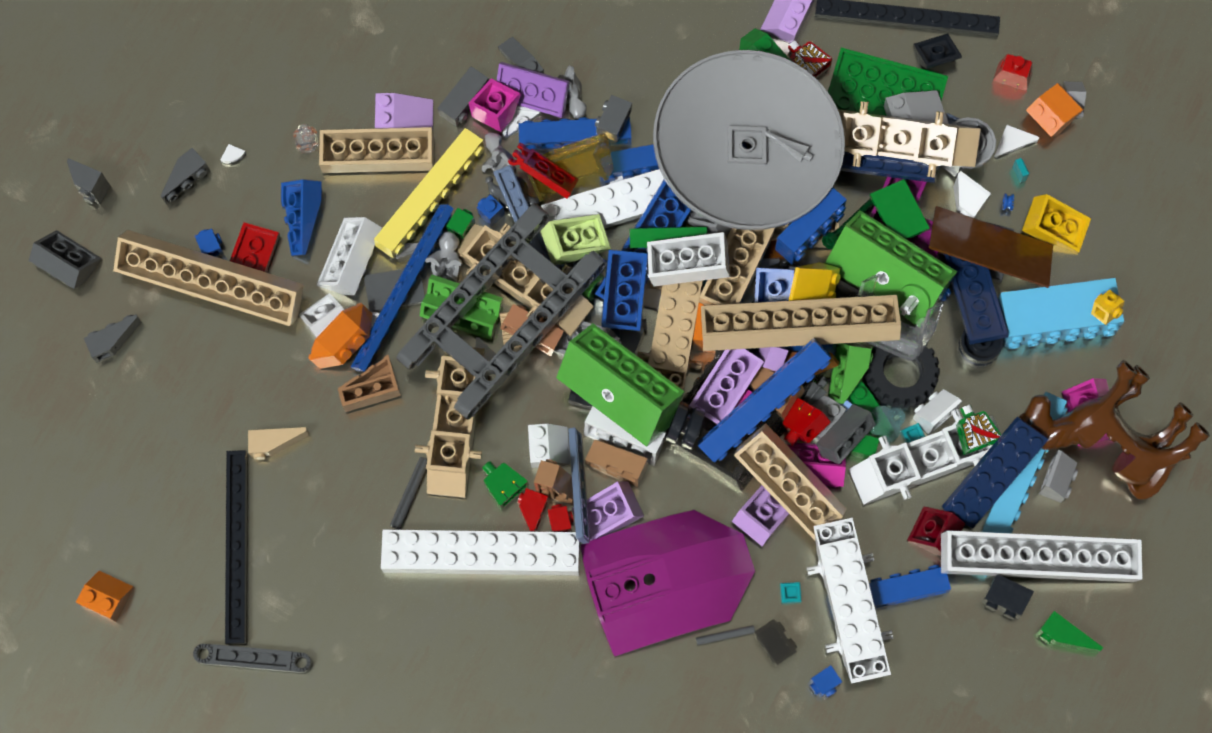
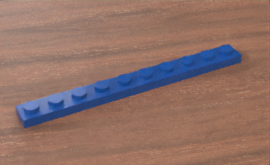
[351,204,454,372]

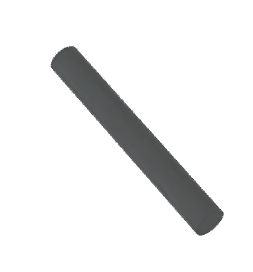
[696,625,755,646]

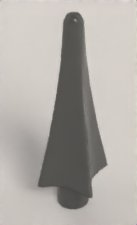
[803,379,828,405]

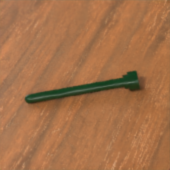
[822,198,874,249]

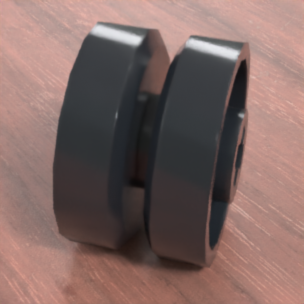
[958,329,1003,369]
[665,401,706,450]

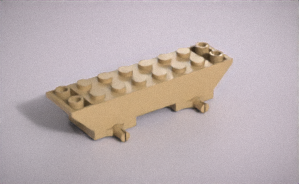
[838,101,981,177]
[455,223,594,337]
[637,280,703,391]
[415,347,492,498]

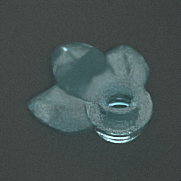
[870,406,905,443]

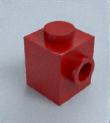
[548,504,574,532]

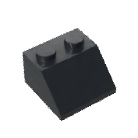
[982,574,1034,620]

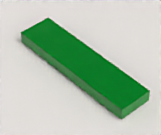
[629,227,707,248]

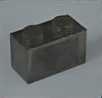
[754,619,797,668]

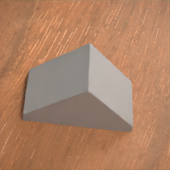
[1063,81,1086,118]

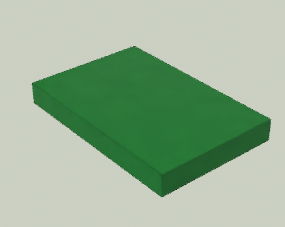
[870,179,930,240]

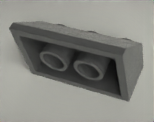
[29,230,102,289]

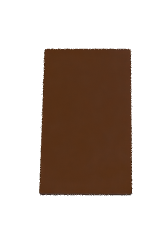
[929,206,1053,288]

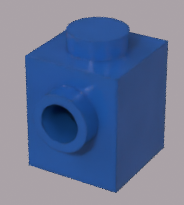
[477,195,505,227]
[195,229,224,257]
[809,665,842,698]

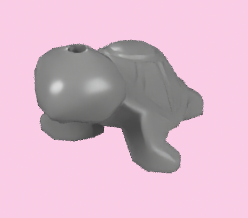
[558,65,587,119]
[482,133,516,173]
[425,231,462,283]

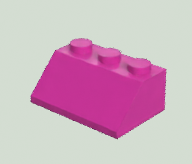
[1062,378,1109,446]
[787,442,846,487]

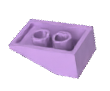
[375,93,433,130]
[571,481,644,541]
[732,485,789,546]

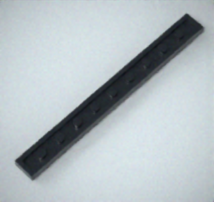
[815,0,1000,36]
[225,450,247,645]

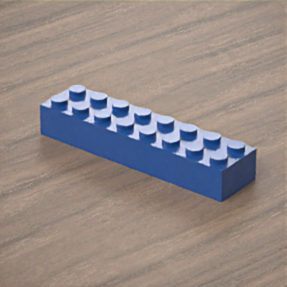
[595,179,691,299]

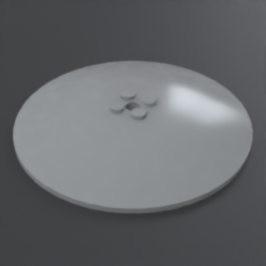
[653,50,845,230]

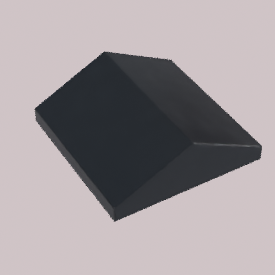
[913,33,962,69]

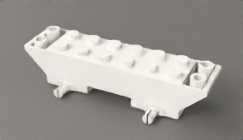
[849,409,1001,505]
[807,518,893,684]

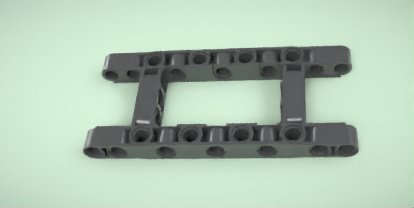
[396,203,607,420]

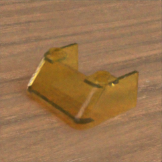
[528,133,614,202]

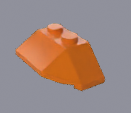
[308,303,373,369]

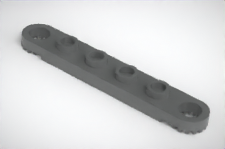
[193,644,312,673]

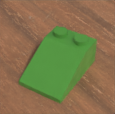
[828,343,873,404]

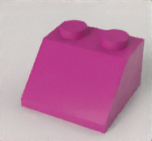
[469,78,521,132]

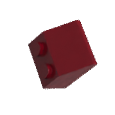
[907,506,965,556]

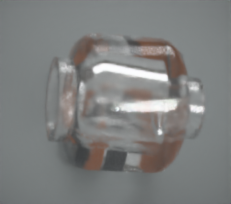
[293,124,319,153]

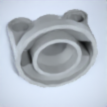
[941,117,996,178]

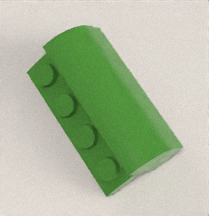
[420,275,503,340]

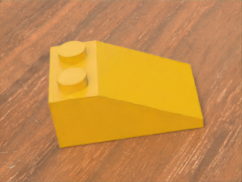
[1022,194,1091,253]
[788,262,840,301]

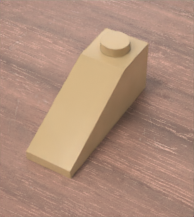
[248,427,309,460]

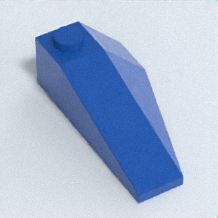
[281,179,322,256]

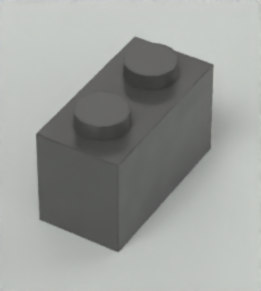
[595,95,632,142]

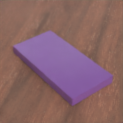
[497,62,570,118]

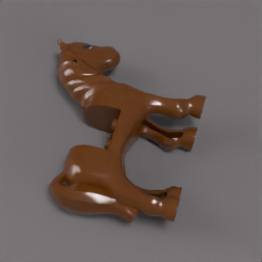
[1018,360,1210,499]

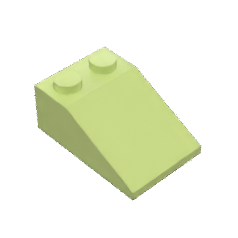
[541,214,611,265]

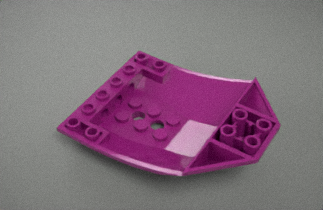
[580,510,756,657]

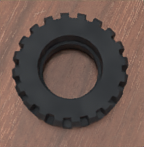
[864,334,940,411]

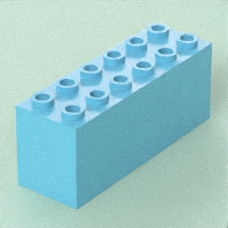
[998,278,1124,349]

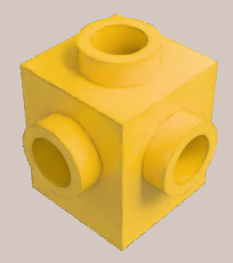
[1091,290,1124,325]

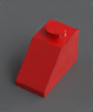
[518,488,549,532]

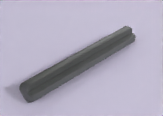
[390,457,427,530]

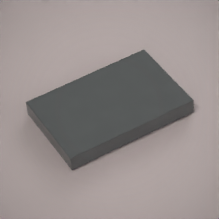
[364,269,425,312]

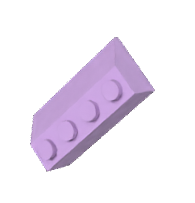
[760,0,815,43]
[690,349,764,424]

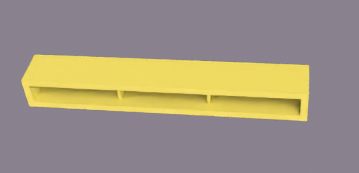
[374,128,484,258]

